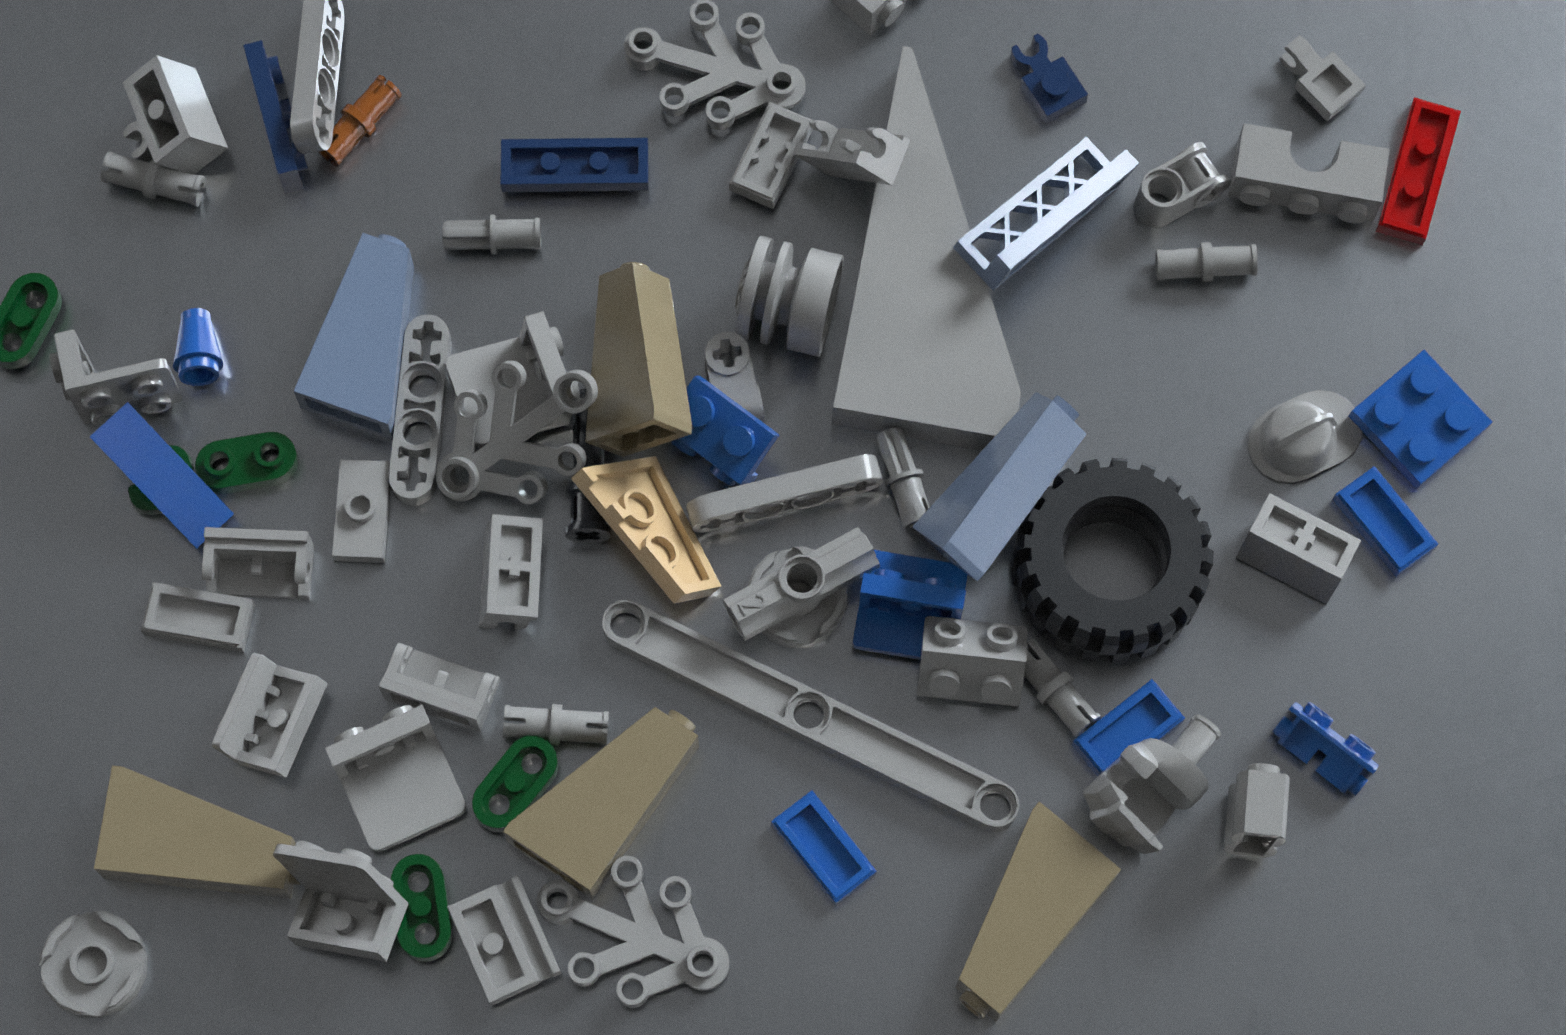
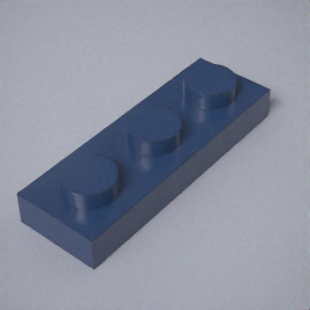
[243,40,308,194]
[500,138,649,192]

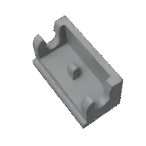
[793,120,910,185]
[1236,493,1361,605]
[479,514,543,630]
[202,527,315,600]
[378,643,501,732]

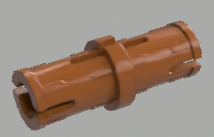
[318,75,402,167]

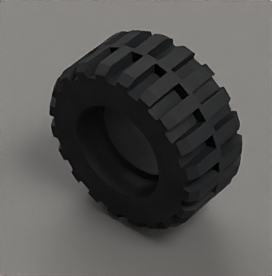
[1011,458,1214,664]

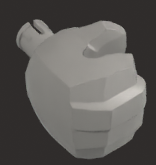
[1083,714,1221,854]

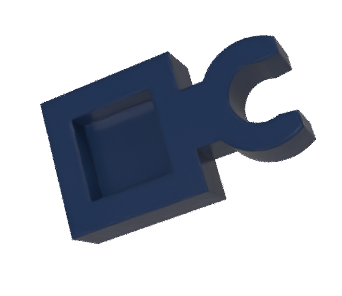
[1010,33,1088,124]

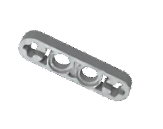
[290,0,344,154]
[389,314,452,506]
[686,454,883,533]

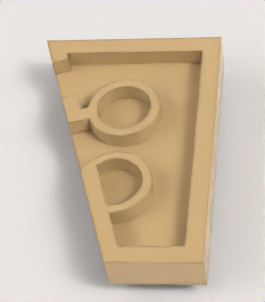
[571,456,721,604]

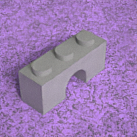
[1228,123,1390,223]

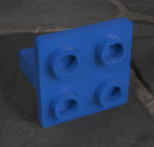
[852,550,968,660]

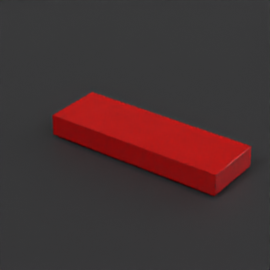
[1375,97,1461,246]

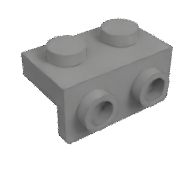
[917,616,1028,707]
[212,653,328,778]

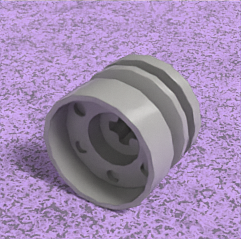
[735,236,844,357]

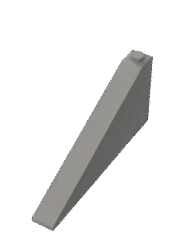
[832,46,1021,451]

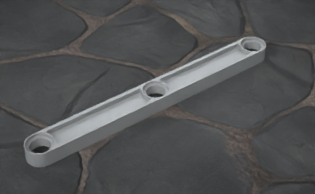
[602,600,1020,832]

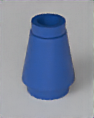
[173,308,224,386]

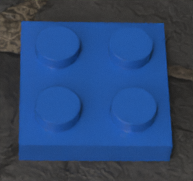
[1348,349,1493,489]

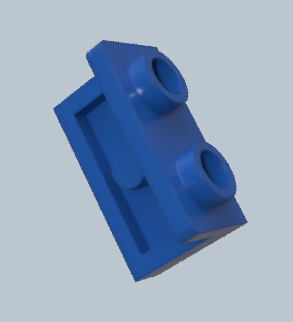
[671,376,780,486]

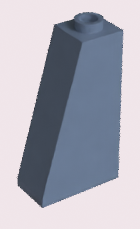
[294,233,414,440]
[912,392,1086,582]

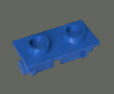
[1272,702,1379,796]

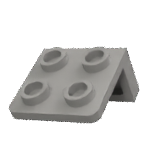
[445,311,580,448]
[49,329,182,426]
[325,705,466,852]
[273,841,408,962]

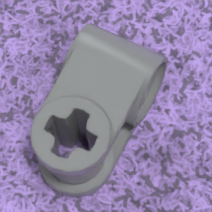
[1134,142,1231,228]
[705,332,765,423]

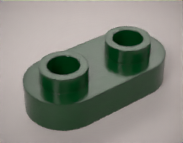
[0,273,62,369]
[195,432,299,494]
[472,736,558,832]
[391,854,453,962]

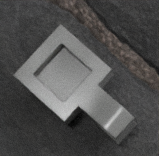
[1279,35,1366,122]

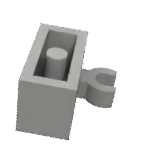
[122,55,228,174]

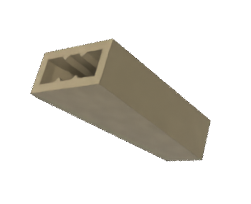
[585,262,692,457]
[503,707,699,900]
[94,765,301,899]
[955,801,1121,1022]

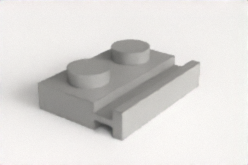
[447,875,561,1006]

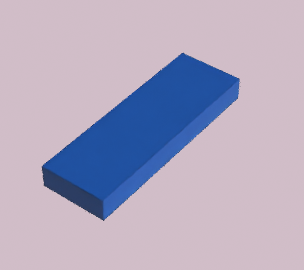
[89,402,234,549]

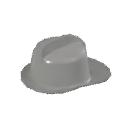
[1248,390,1362,483]

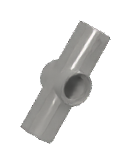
[723,527,880,641]

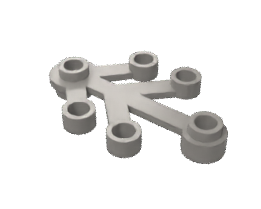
[624,0,806,130]
[435,360,598,504]
[536,856,729,1008]

